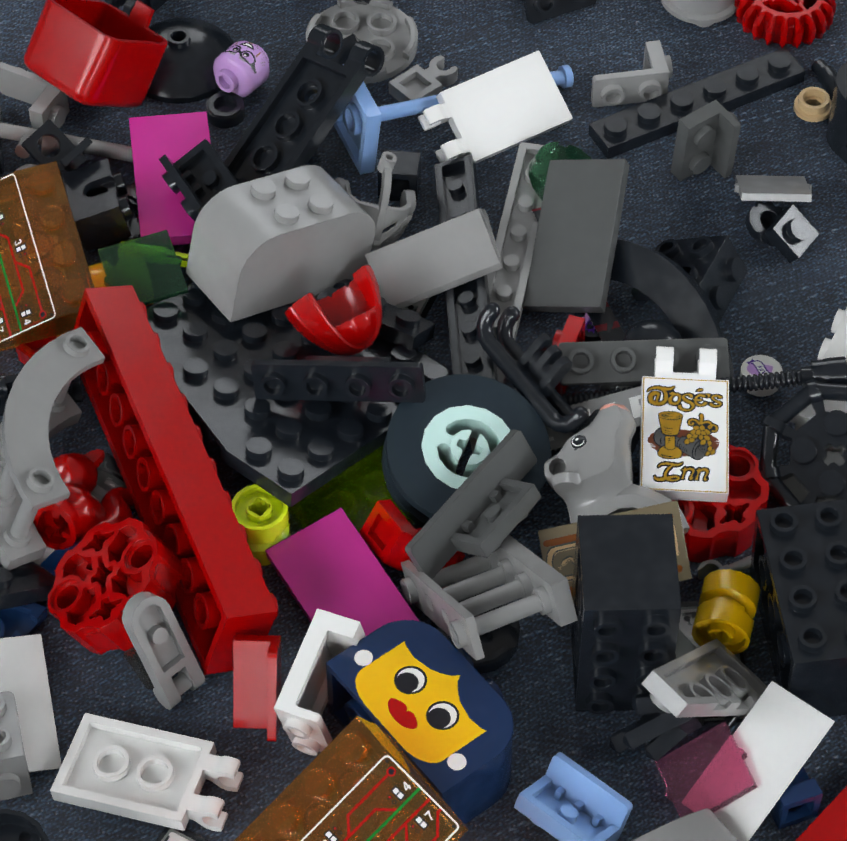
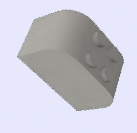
[186,165,375,322]

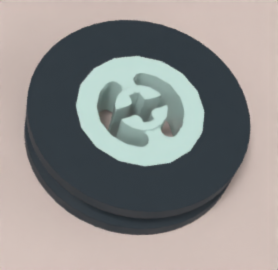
[382,374,551,527]

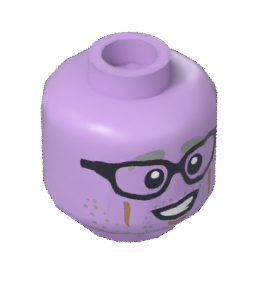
[213,41,270,97]

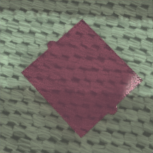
[655,721,758,818]

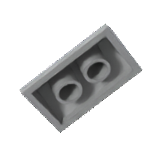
[365,208,502,309]

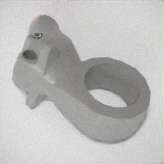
[544,403,690,535]

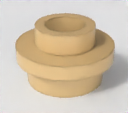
[793,87,832,122]

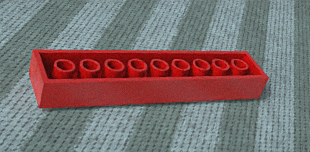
[73,285,278,675]

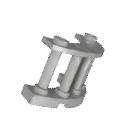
[0,327,105,570]

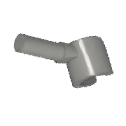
[697,555,752,580]

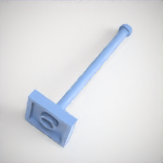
[334,64,574,175]

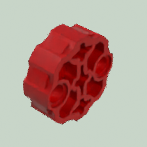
[672,444,769,563]
[47,518,183,655]

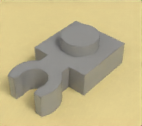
[388,55,458,102]

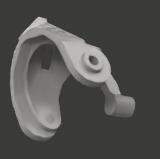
[335,152,416,250]

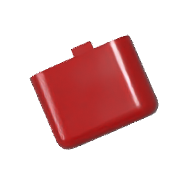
[24,0,168,108]

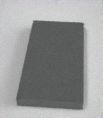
[523,159,630,313]

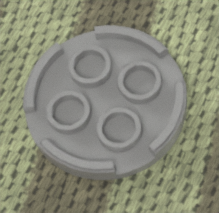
[306,0,418,84]

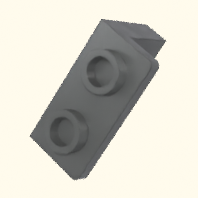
[670,100,741,181]

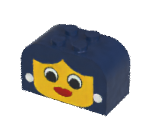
[326,620,513,840]

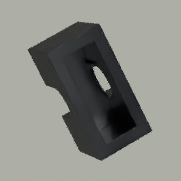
[63,158,134,251]

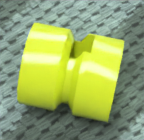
[232,484,291,566]

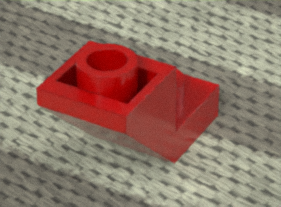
[359,499,465,588]

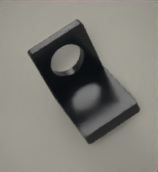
[21,120,93,180]

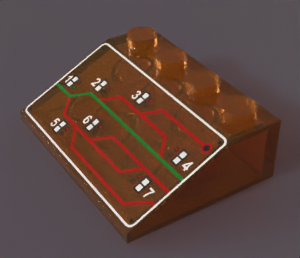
[0,161,94,352]
[234,716,469,841]

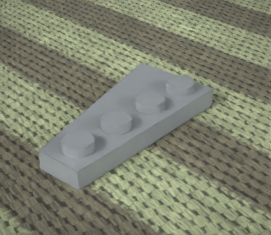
[641,638,768,718]

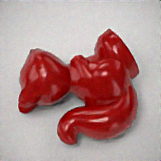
[33,449,133,550]

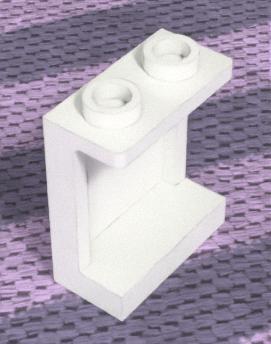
[274,608,366,756]

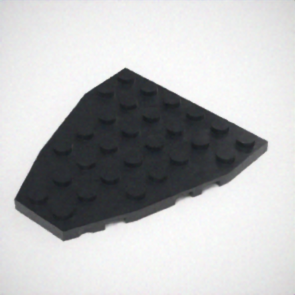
[146,282,453,507]

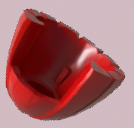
[285,265,382,355]

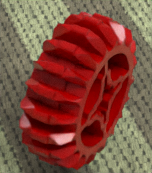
[734,0,836,48]

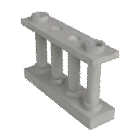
[400,535,578,661]

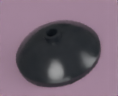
[146,18,234,104]

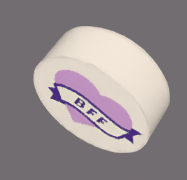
[740,355,783,397]

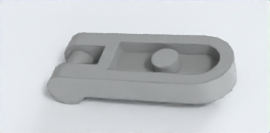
[122,591,205,710]

